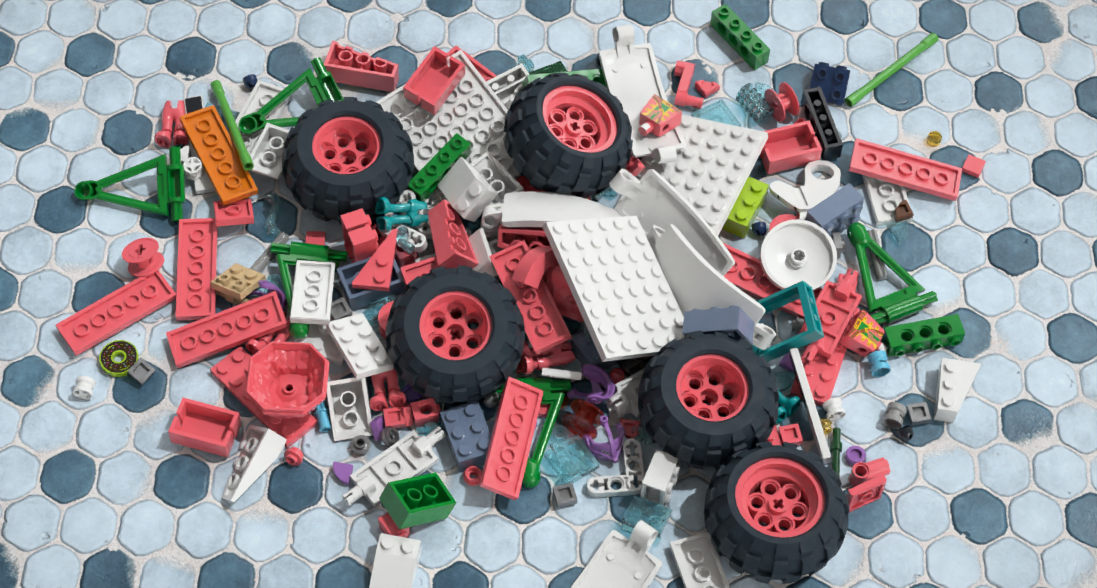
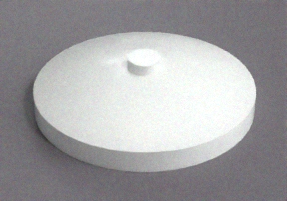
[760,219,837,292]

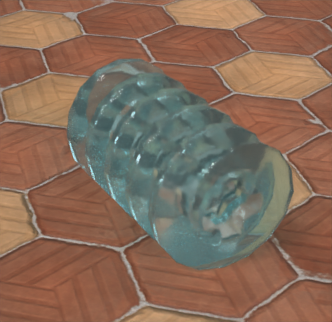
[736,83,774,123]

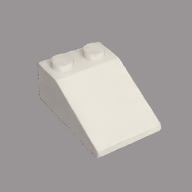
[250,123,290,180]
[470,151,524,205]
[438,157,498,222]
[327,377,373,441]
[369,533,422,588]

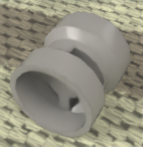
[883,402,907,429]

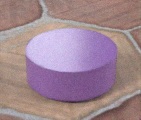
[845,446,866,466]

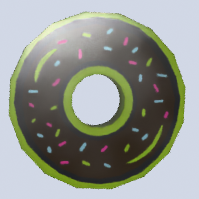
[99,340,139,377]

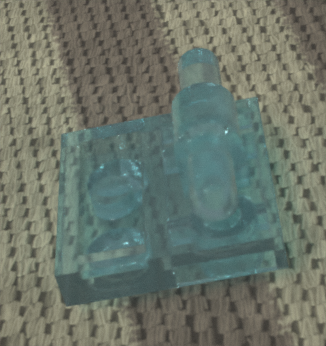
[544,434,600,484]
[620,496,672,544]

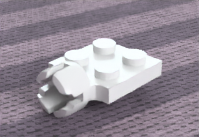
[606,368,645,418]

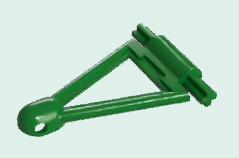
[238,57,344,135]
[74,146,185,222]
[847,222,938,324]
[270,241,348,339]
[495,377,572,488]

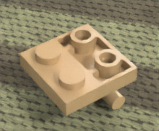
[211,263,266,305]

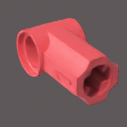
[848,457,891,486]

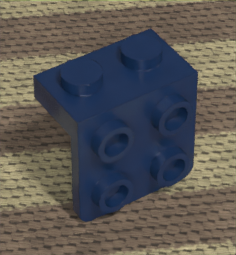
[810,62,850,105]

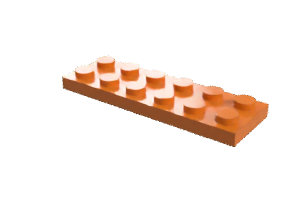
[179,105,258,206]

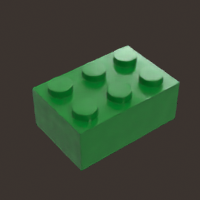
[379,472,457,529]

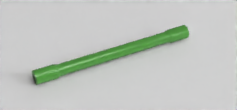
[845,33,939,107]
[210,80,254,171]

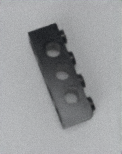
[801,87,843,161]

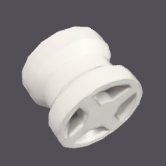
[183,157,204,180]
[73,376,96,399]
[822,398,846,421]

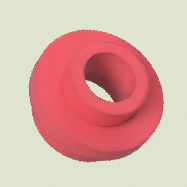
[284,447,304,466]
[463,466,482,486]

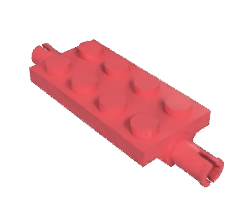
[798,268,862,365]

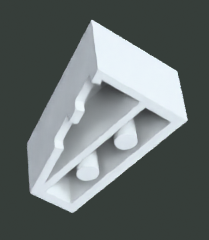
[486,63,529,105]
[934,358,981,423]

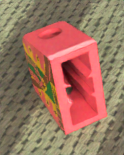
[638,94,682,137]
[839,309,888,357]

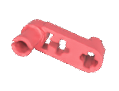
[674,60,704,109]

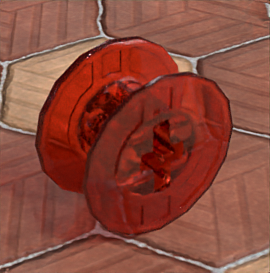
[562,399,604,439]

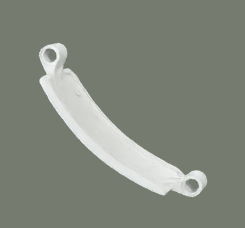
[599,24,686,164]
[609,169,735,276]
[482,191,623,228]
[647,224,776,350]
[571,520,662,588]

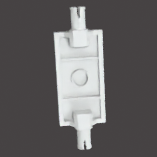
[342,426,446,507]

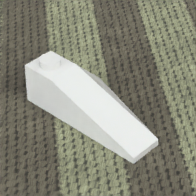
[222,425,287,502]

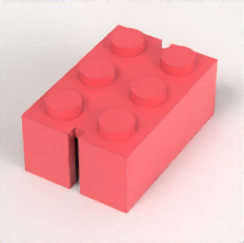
[403,46,466,115]
[760,121,822,174]
[341,208,379,263]
[168,397,242,458]

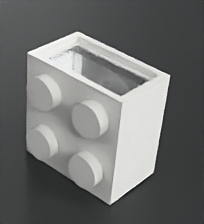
[640,449,681,509]

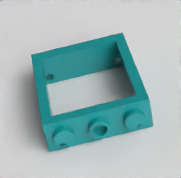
[751,280,824,362]

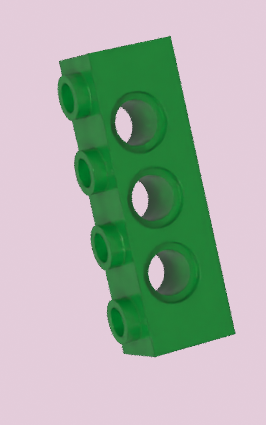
[710,3,770,71]
[408,133,471,202]
[882,314,965,357]

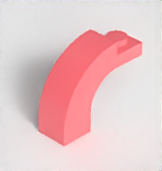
[512,246,560,289]

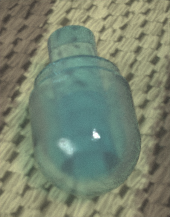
[415,421,443,436]

